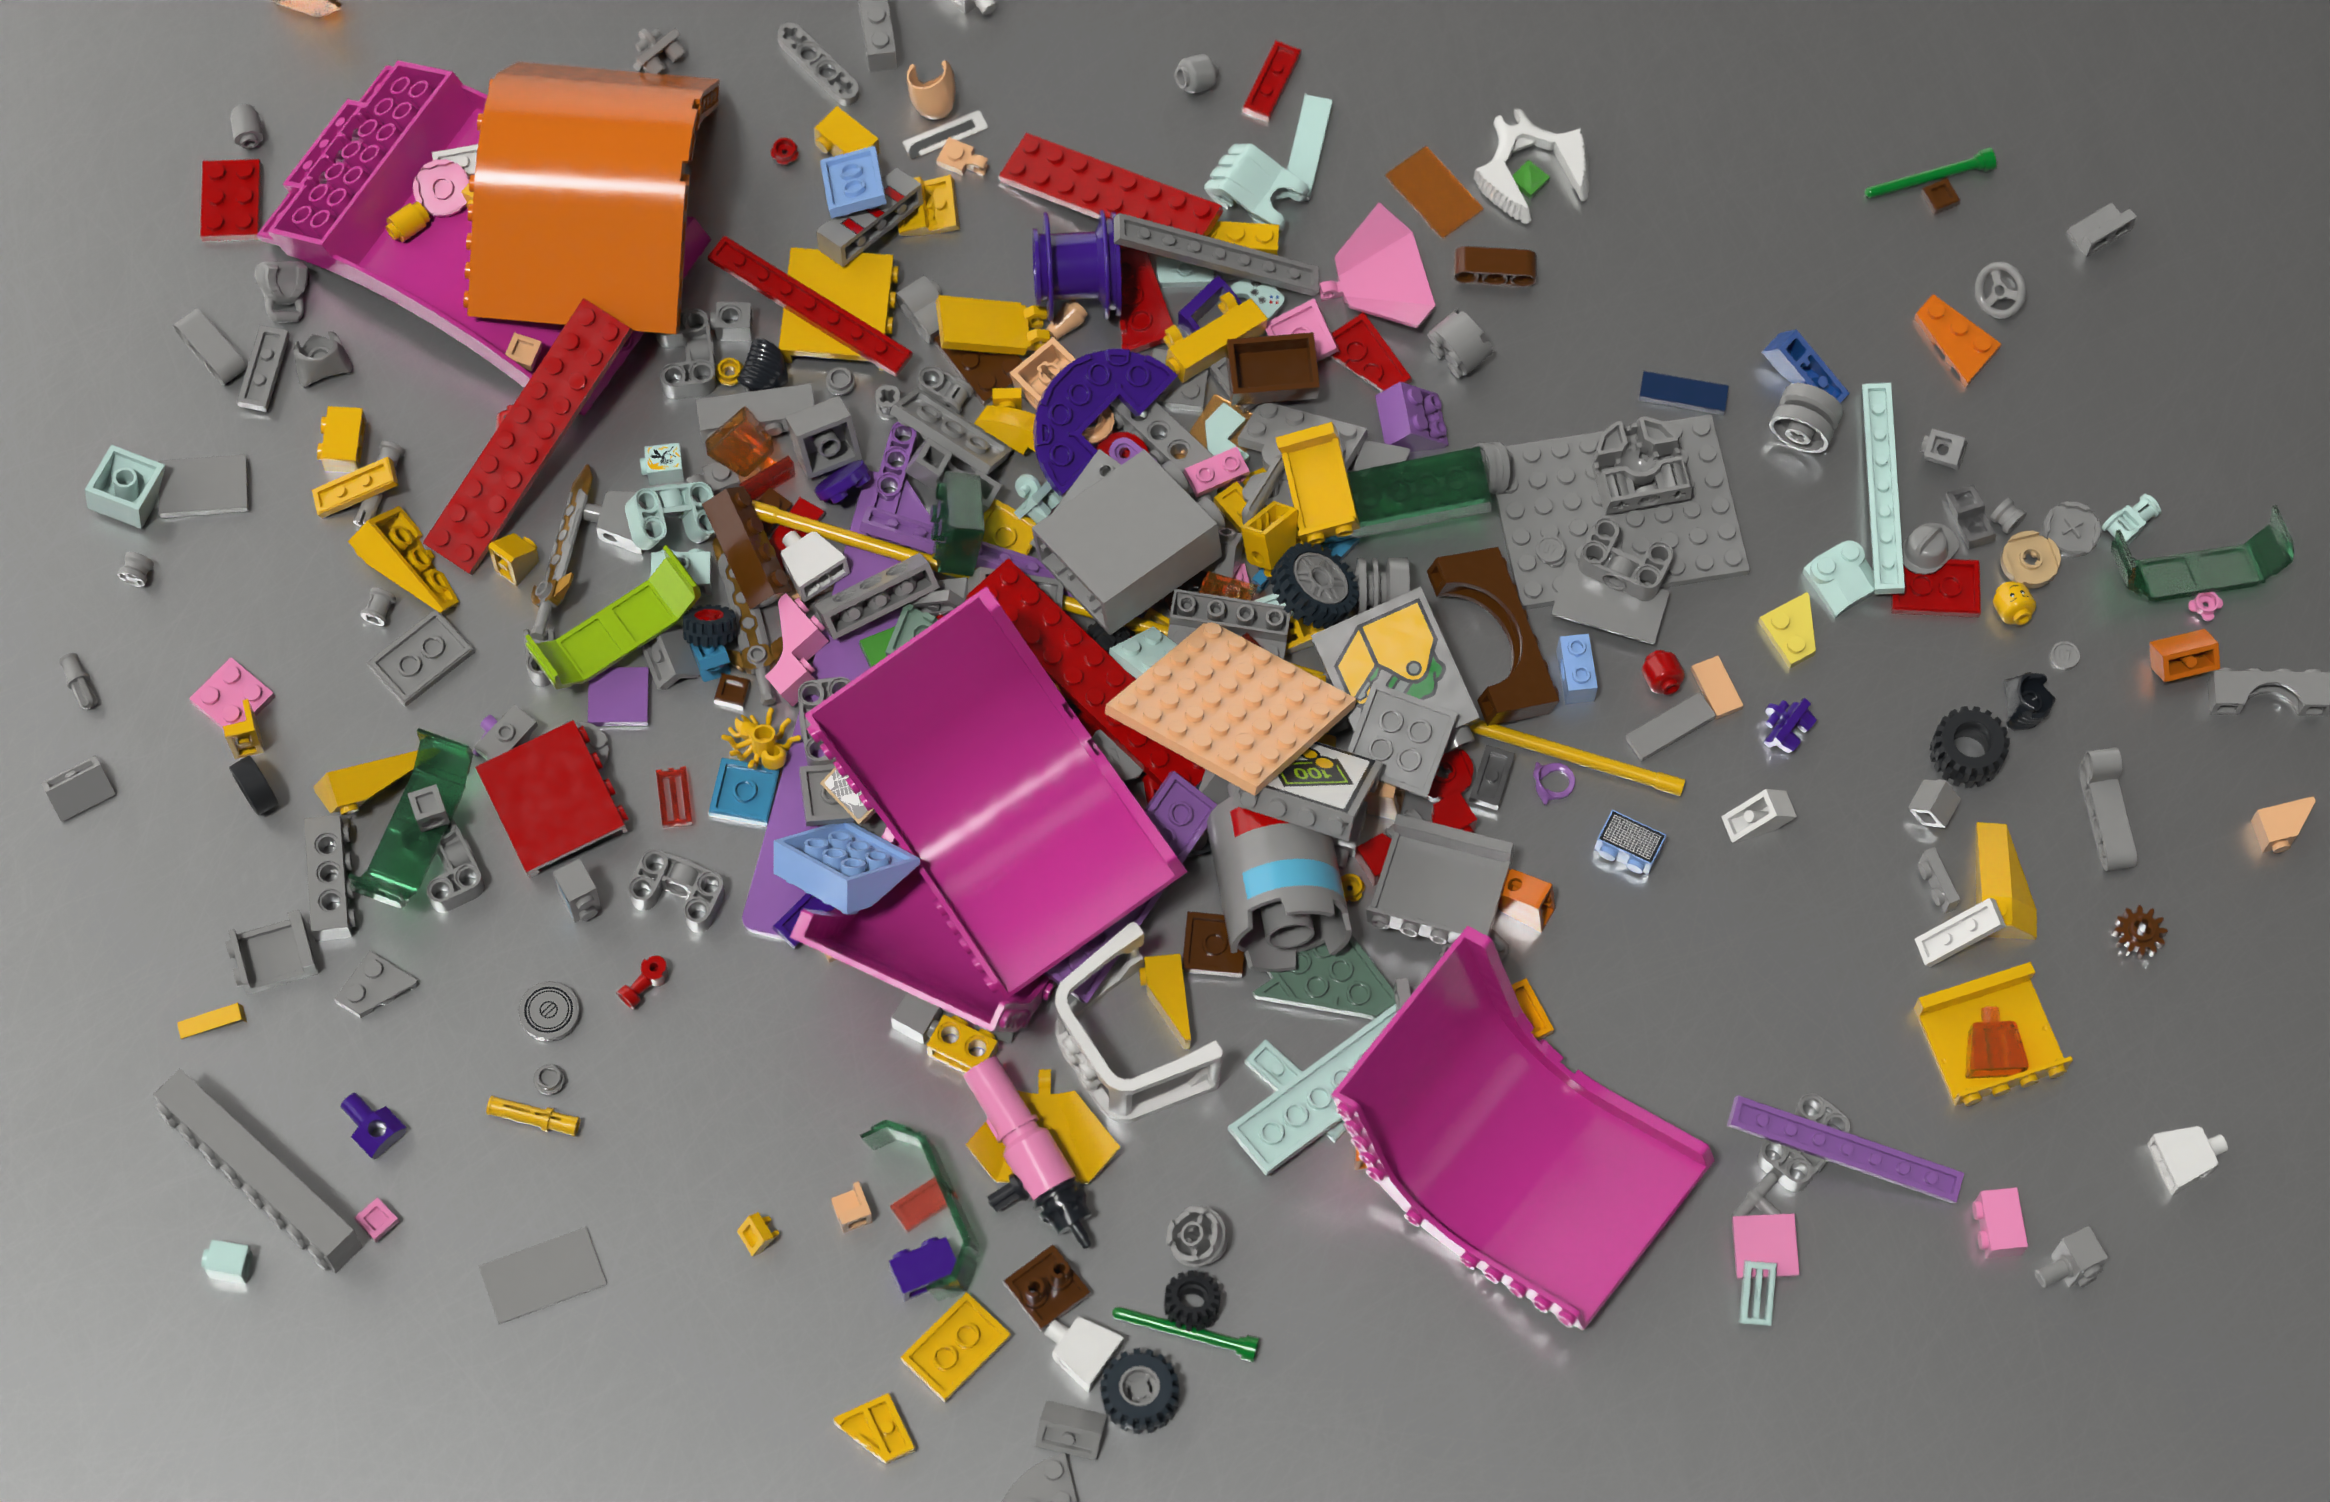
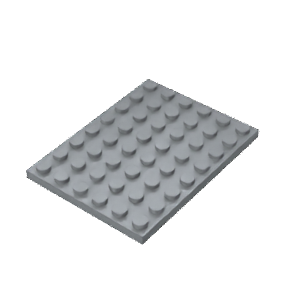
[1494,414,1750,610]

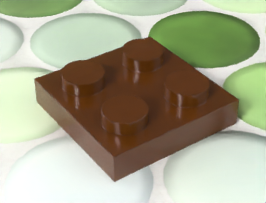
[1182,911,1244,978]

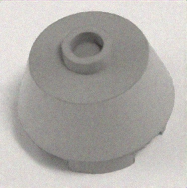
[1167,1206,1228,1267]

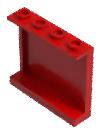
[475,720,629,878]

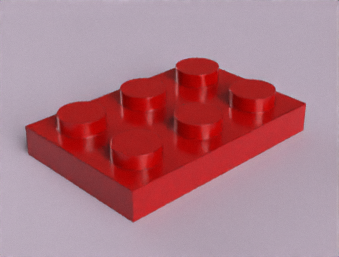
[200,159,261,242]

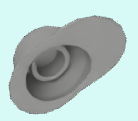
[1902,522,1959,575]

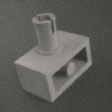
[2035,1226,2108,1288]

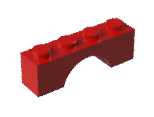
[1355,790,1478,886]

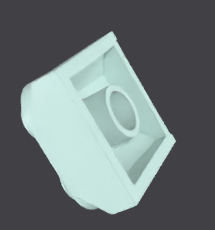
[1802,540,1875,618]

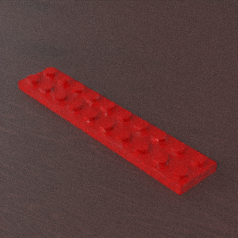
[423,298,633,575]
[965,558,1205,788]

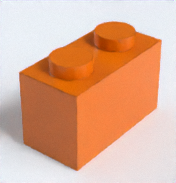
[2149,629,2220,682]

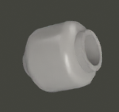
[1175,54,1219,93]

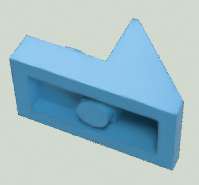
[690,643,731,682]

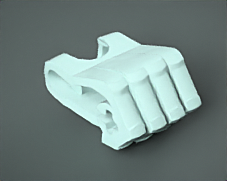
[1204,144,1309,233]

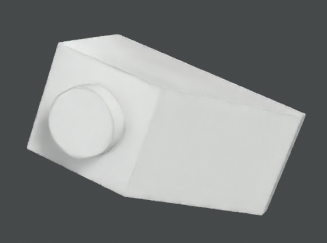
[1721,789,1797,843]

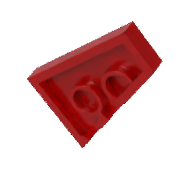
[1330,312,1412,392]

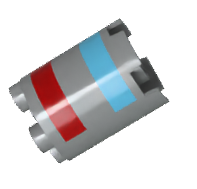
[1207,783,1352,972]

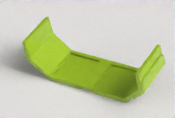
[525,545,701,690]

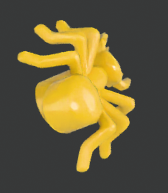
[721,707,801,770]

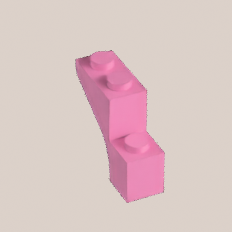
[765,593,829,707]

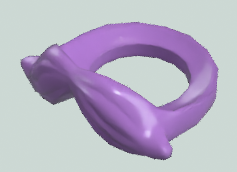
[1533,762,1575,805]

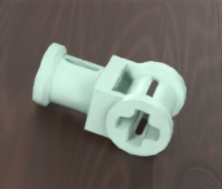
[2101,494,2161,549]

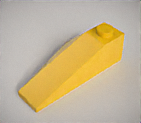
[348,505,459,613]
[313,745,442,815]
[1976,822,2037,940]

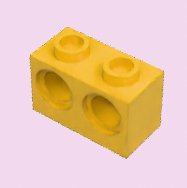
[926,1014,998,1073]

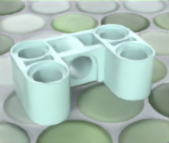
[625,482,715,550]

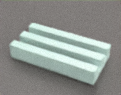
[1739,1260,1777,1326]

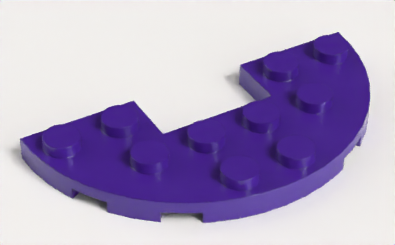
[1033,349,1178,496]

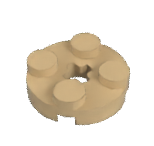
[2001,531,2061,589]

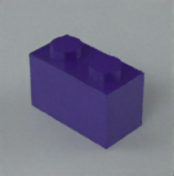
[889,1237,961,1302]

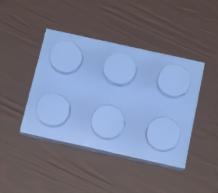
[820,146,887,218]

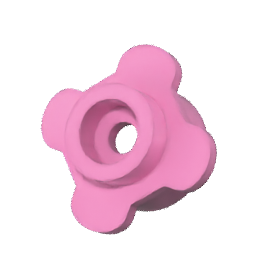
[2188,588,2223,621]

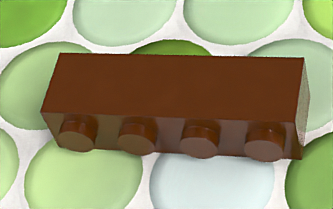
[702,486,792,610]

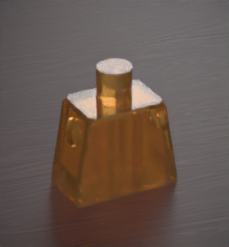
[705,406,777,477]
[1965,1006,2029,1079]

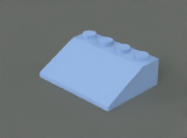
[773,822,920,915]

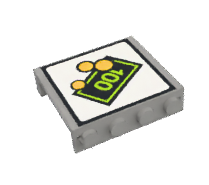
[1232,741,1383,841]

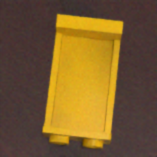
[1275,422,1360,545]

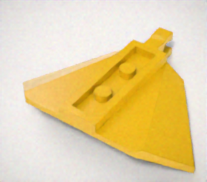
[966,1069,1120,1184]

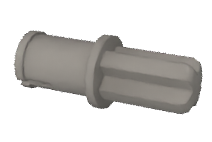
[59,653,97,710]

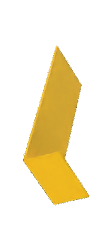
[177,1003,247,1039]

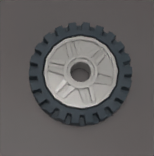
[1270,542,1359,629]

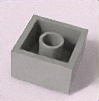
[785,396,862,479]

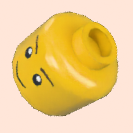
[1993,581,2036,625]

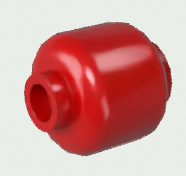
[1641,650,1685,695]

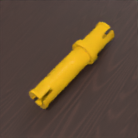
[486,1095,581,1137]

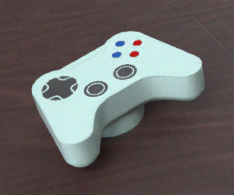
[1230,278,1284,322]

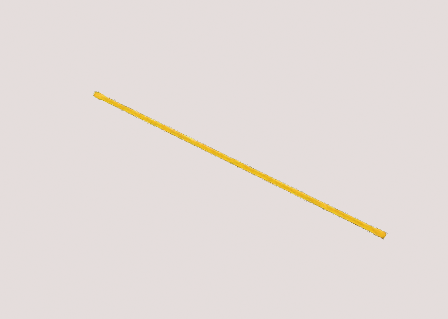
[752,500,1685,796]

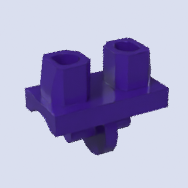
[1763,698,1817,753]

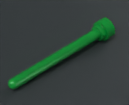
[1864,147,1997,198]
[1112,1307,1260,1362]

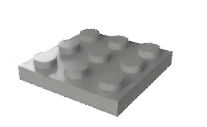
[1347,682,1458,799]

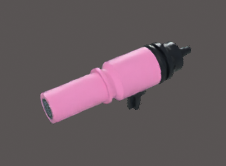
[963,1056,1092,1249]

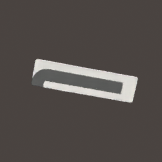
[903,110,988,159]

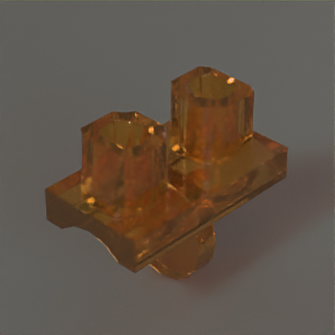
[1200,571,1258,601]

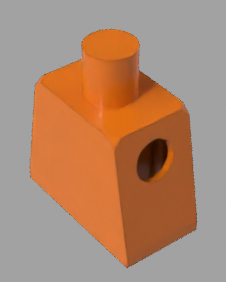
[1498,869,1556,933]

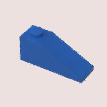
[1762,329,1850,403]

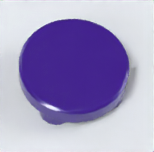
[814,460,871,504]

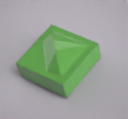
[1512,160,1550,200]

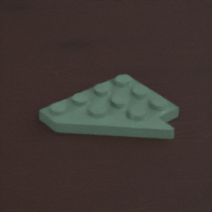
[1253,935,1395,1020]

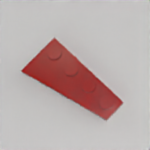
[1120,245,1173,353]

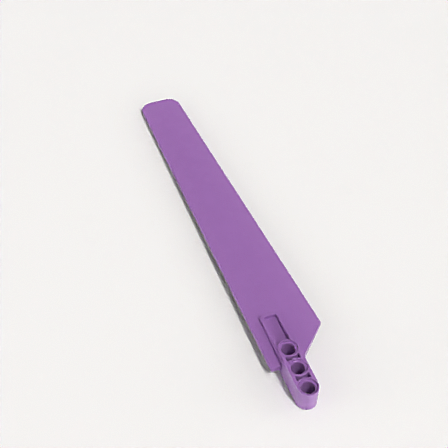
[742,422,937,939]

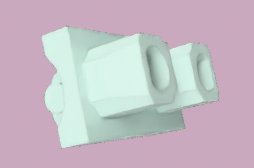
[1014,474,1063,524]

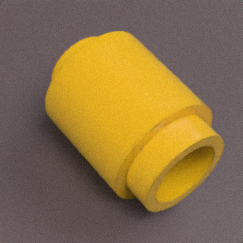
[385,202,430,242]

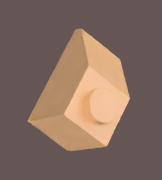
[2251,796,2316,853]

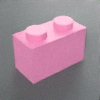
[1972,1187,2028,1259]

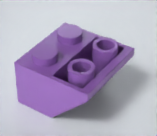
[1375,382,1449,453]

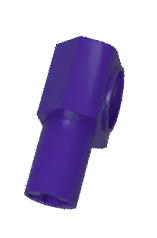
[340,1093,406,1159]

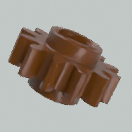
[2112,905,2168,960]

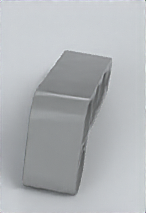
[2079,747,2137,871]

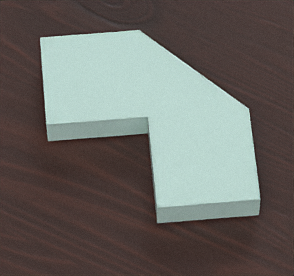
[1205,402,1249,463]

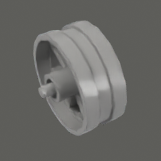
[1469,442,1510,495]

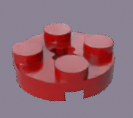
[1427,748,1474,803]

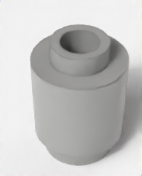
[230,104,263,149]

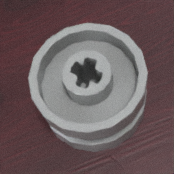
[1769,383,1844,453]

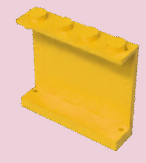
[1914,962,2073,1106]

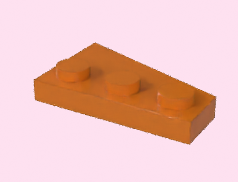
[1914,294,2002,388]

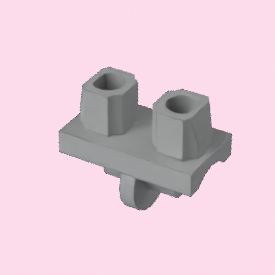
[633,28,686,74]

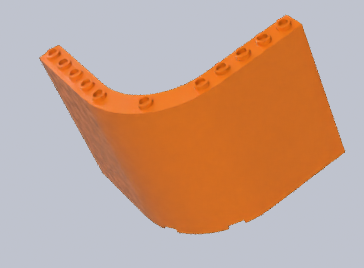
[463,62,720,334]

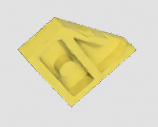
[1758,592,1816,669]

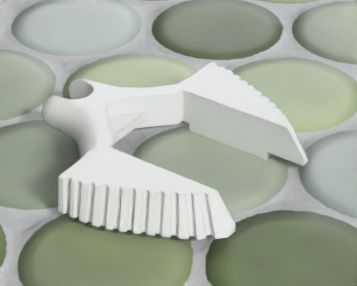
[1474,109,1590,224]

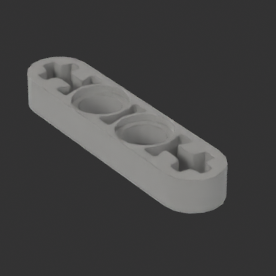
[778,22,859,106]

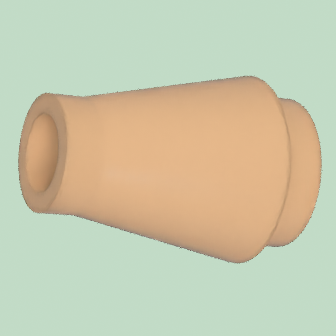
[1045,299,1088,341]

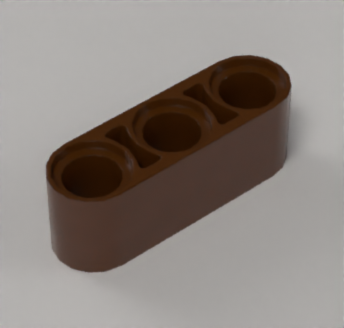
[1453,246,1537,287]

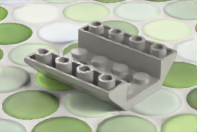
[1167,589,1291,659]

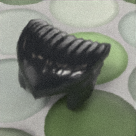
[737,338,788,392]
[2003,672,2056,731]

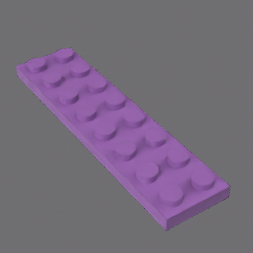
[1044,771,1217,1003]

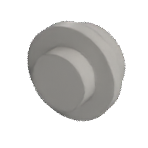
[826,367,855,396]
[534,1064,565,1095]

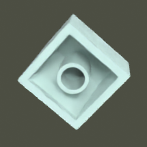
[85,445,165,529]

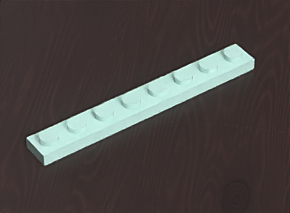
[1862,383,1905,594]

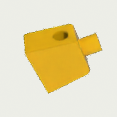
[1241,501,1298,577]

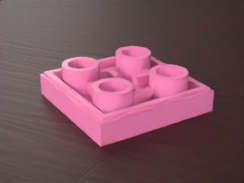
[1731,1214,1799,1279]

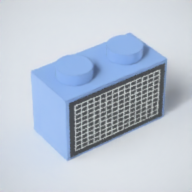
[1594,810,1667,875]

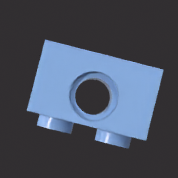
[1556,634,1598,704]

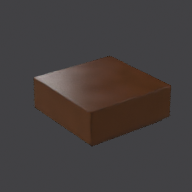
[1921,178,1960,215]
[714,673,751,710]

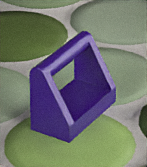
[1178,275,1242,335]

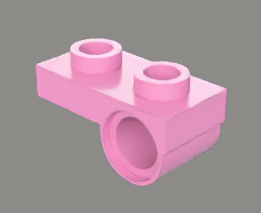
[1184,446,1250,497]

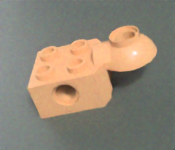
[1010,337,1115,444]

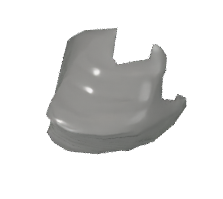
[293,331,353,387]

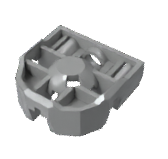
[1592,416,1692,515]

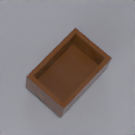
[1225,332,1320,406]

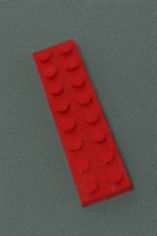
[999,133,1223,237]

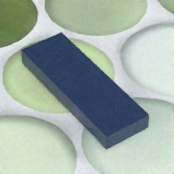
[1638,371,1729,415]

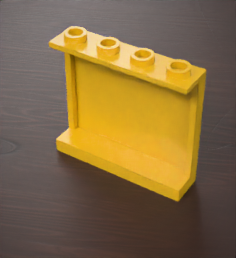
[779,247,899,370]

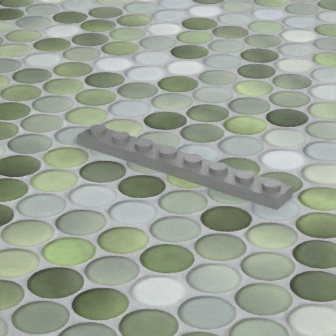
[1114,213,1319,296]

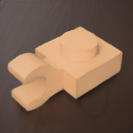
[936,137,989,176]

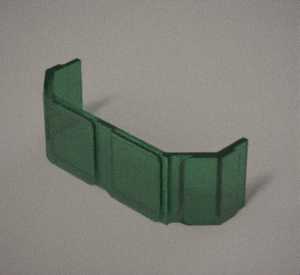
[2111,505,2294,602]
[348,728,473,909]
[860,1119,981,1301]

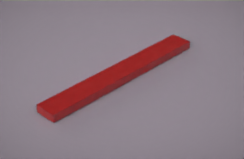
[708,235,913,377]

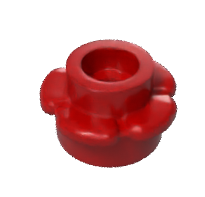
[771,138,799,165]

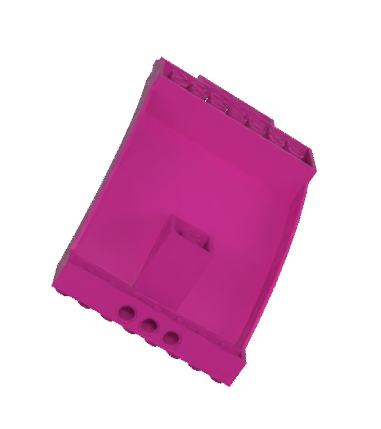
[257,60,712,416]

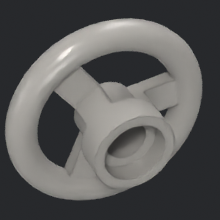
[1975,262,2026,319]

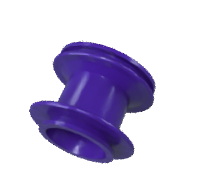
[1032,210,1122,322]

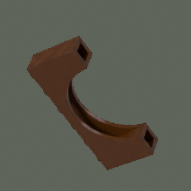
[1426,547,1560,726]

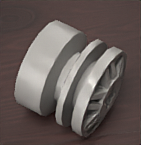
[1353,558,1410,615]

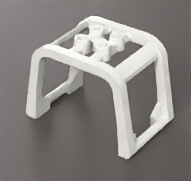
[1055,922,1222,1123]

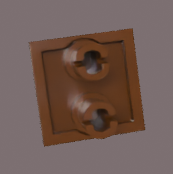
[1003,1244,1091,1332]

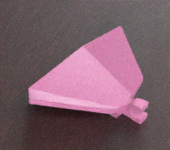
[1319,202,1436,328]

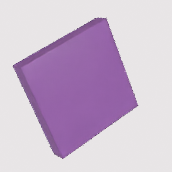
[588,667,649,726]

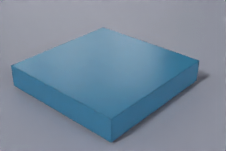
[709,758,781,826]

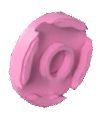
[413,159,469,217]

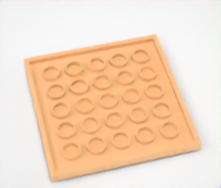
[1105,619,1356,796]

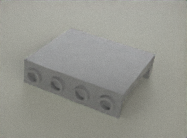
[1366,814,1514,944]

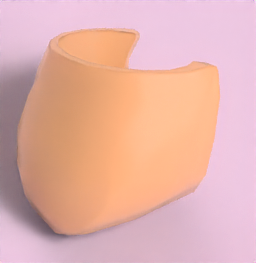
[907,60,956,120]

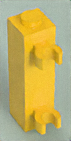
[1163,292,1268,383]

